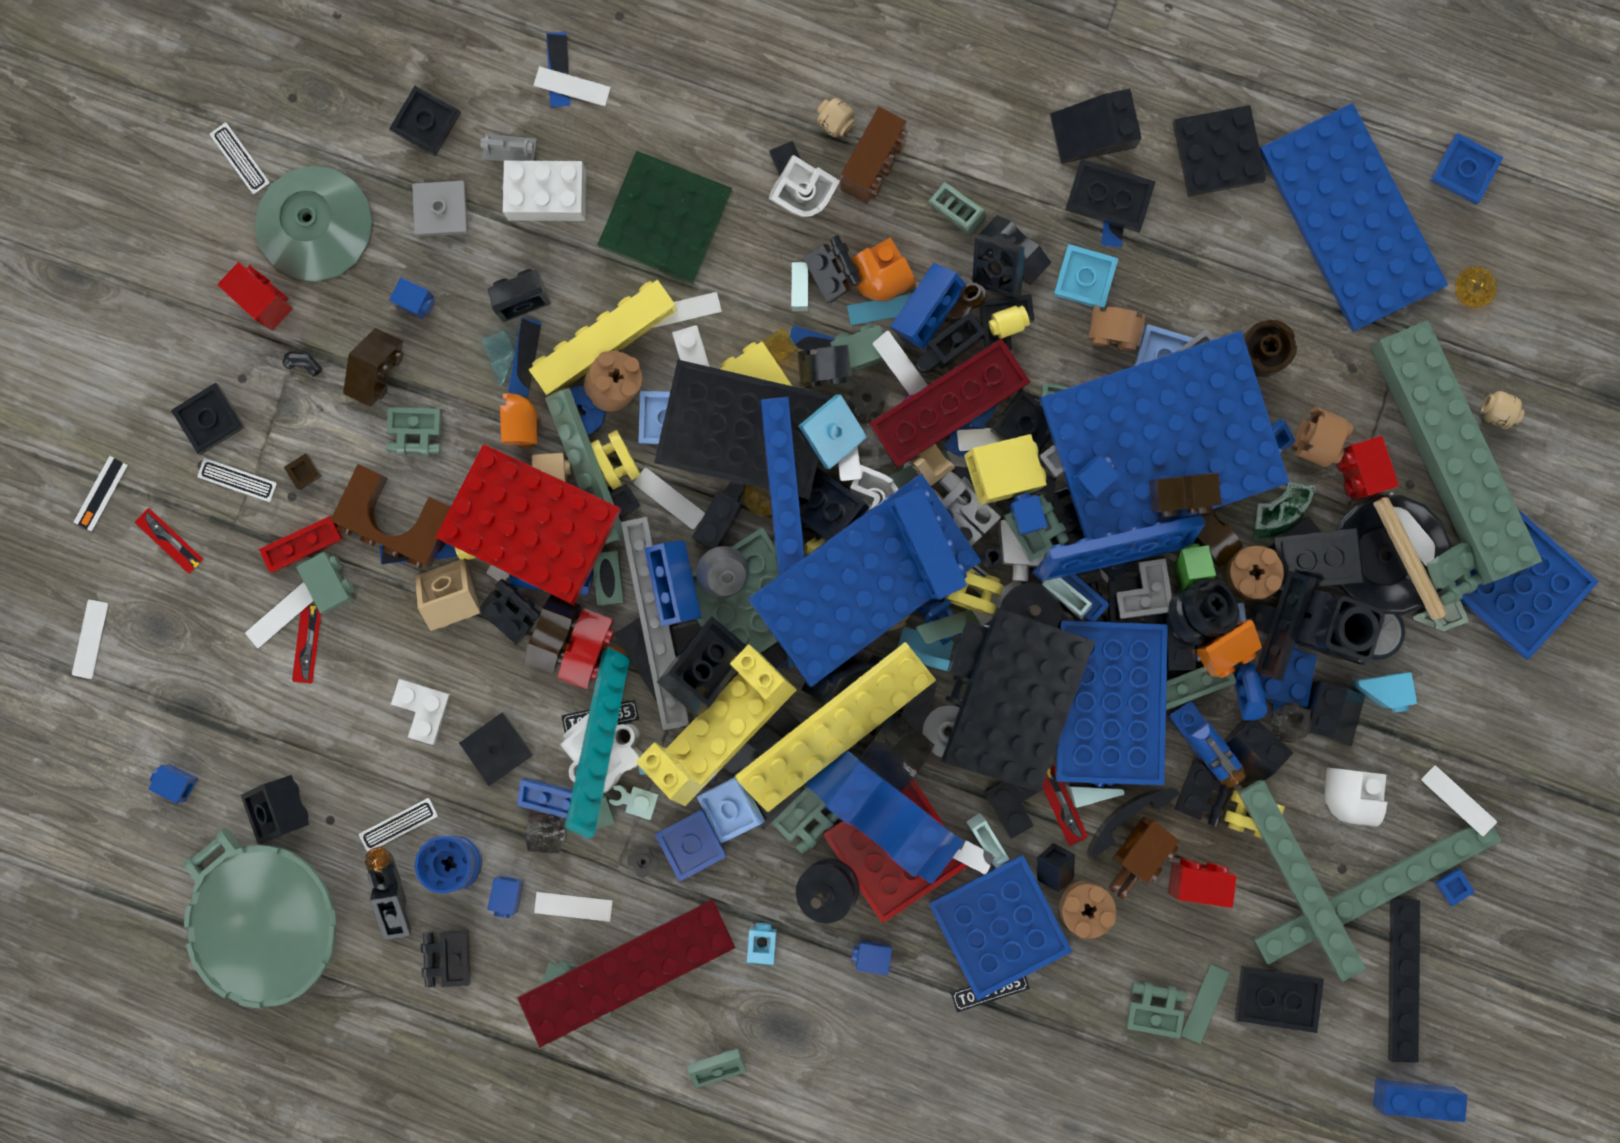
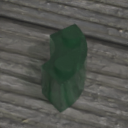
[1252,482,1316,538]

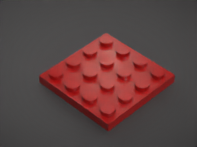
[823,774,968,924]

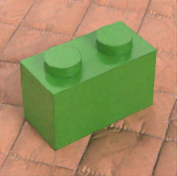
[1174,544,1216,591]

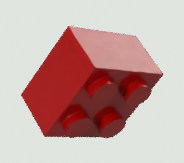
[217,262,293,331]
[1336,436,1399,501]
[1168,858,1237,908]

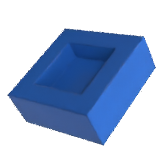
[1434,868,1475,906]

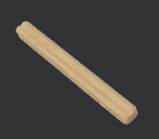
[1374,497,1447,620]

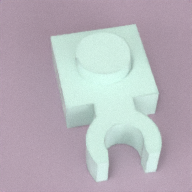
[609,785,659,820]

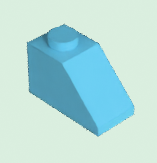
[1351,672,1417,712]

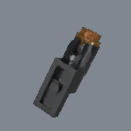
[365,847,411,940]

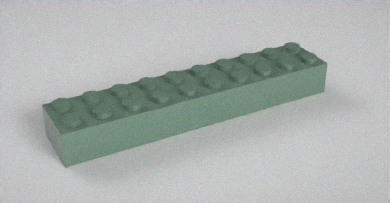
[1370,320,1542,585]

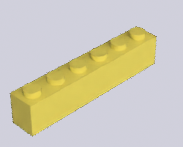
[529,280,678,396]

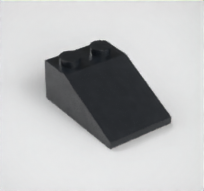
[1050,88,1142,164]
[657,616,747,716]

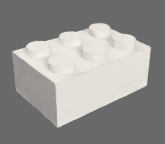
[503,161,586,221]

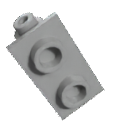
[480,134,537,162]

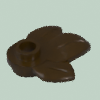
[949,276,987,320]

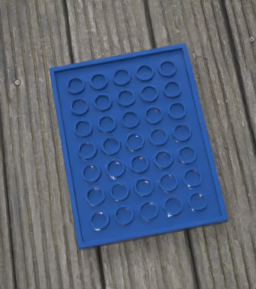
[1039,331,1289,540]

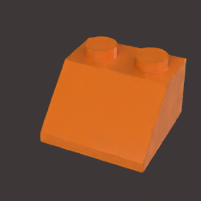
[1195,619,1262,678]

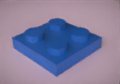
[1430,133,1503,205]
[655,809,727,882]

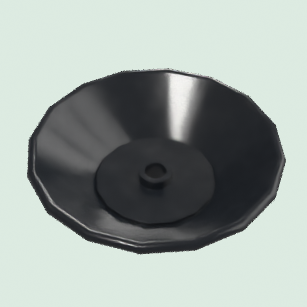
[1336,495,1451,615]

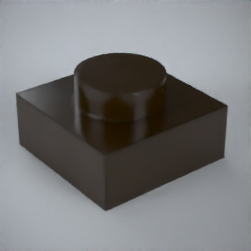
[284,453,322,490]

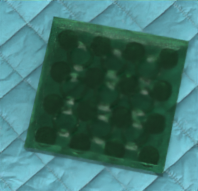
[597,150,732,285]

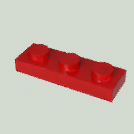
[259,516,344,573]

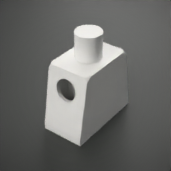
[998,520,1051,582]

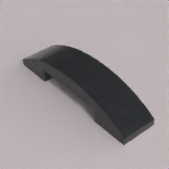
[1087,788,1180,858]

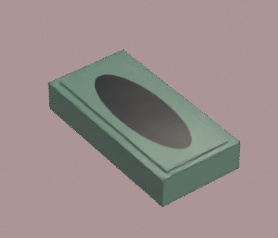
[593,551,624,606]

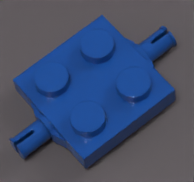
[1259,644,1317,721]

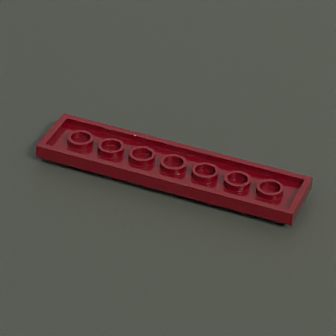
[517,899,736,1048]

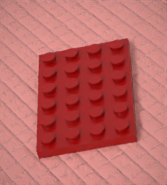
[435,444,622,605]

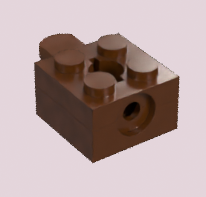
[1109,816,1180,899]

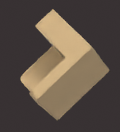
[909,444,955,486]

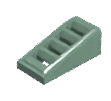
[928,182,986,236]

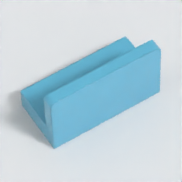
[898,627,953,671]

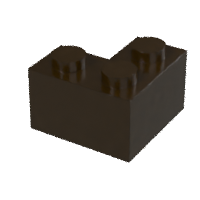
[343,328,404,407]
[1149,472,1222,517]

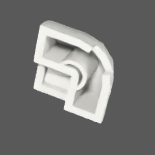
[769,155,840,217]
[850,465,898,512]
[1324,767,1387,827]

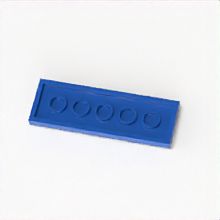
[1039,515,1205,582]

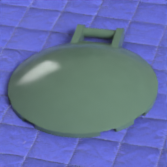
[184,828,336,1008]

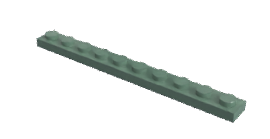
[1253,824,1502,965]

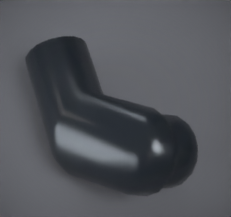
[282,351,323,377]

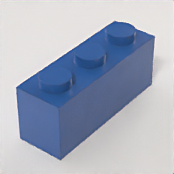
[890,263,966,350]
[644,540,701,626]
[1373,1079,1467,1122]

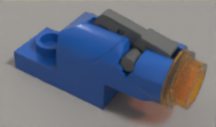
[1168,701,1246,788]

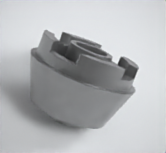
[696,546,749,598]

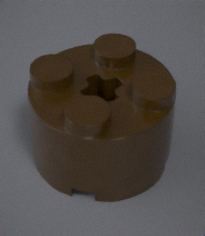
[1243,320,1297,378]

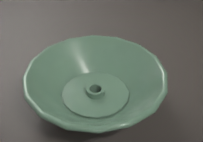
[255,166,373,282]

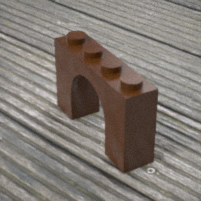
[330,464,450,568]

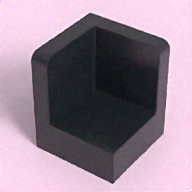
[1037,843,1075,892]

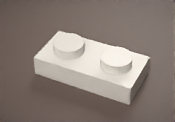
[672,325,710,367]

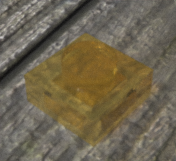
[762,327,798,364]

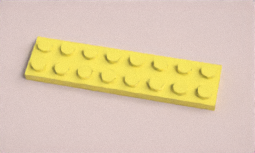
[735,642,936,812]

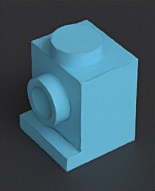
[747,923,777,965]

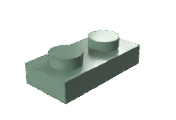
[687,1049,747,1088]

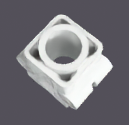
[560,714,644,793]

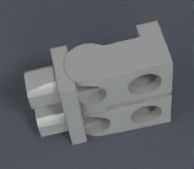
[933,471,1004,546]

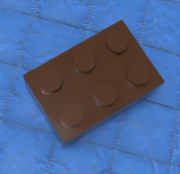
[840,106,908,204]

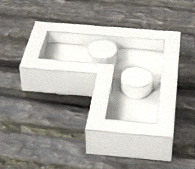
[391,679,451,745]

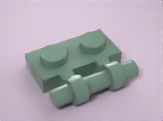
[387,407,442,456]
[1003,494,1069,562]
[1427,543,1482,606]
[771,787,839,854]
[1126,981,1187,1039]

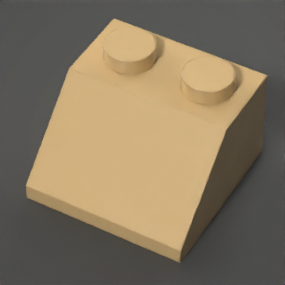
[415,559,480,631]

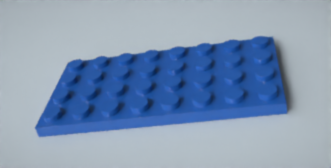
[1260,103,1448,332]
[747,474,981,687]

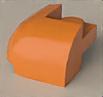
[851,237,916,302]
[500,393,541,449]

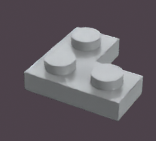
[1116,559,1172,620]

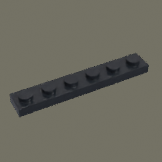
[1388,898,1420,1063]

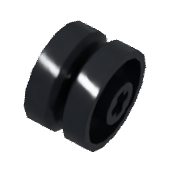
[1168,578,1239,645]

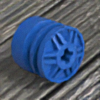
[415,835,482,894]

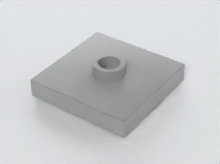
[412,181,468,237]

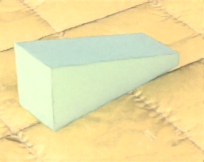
[791,262,808,311]
[1042,578,1092,619]
[1068,786,1124,808]
[967,813,1009,868]

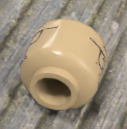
[817,98,856,137]
[1480,391,1525,429]

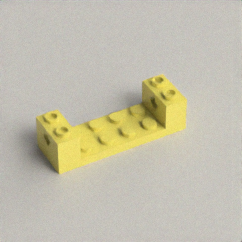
[636,644,797,806]

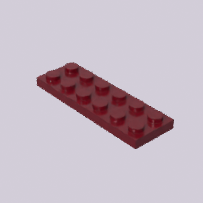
[869,338,1030,469]

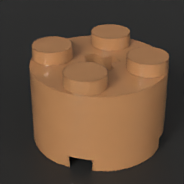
[1088,306,1146,352]
[584,351,642,412]
[1293,407,1353,467]
[1223,546,1284,600]
[1058,881,1116,939]

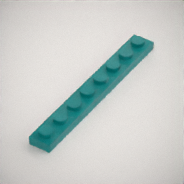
[565,647,630,839]

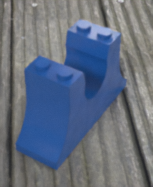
[805,750,964,884]

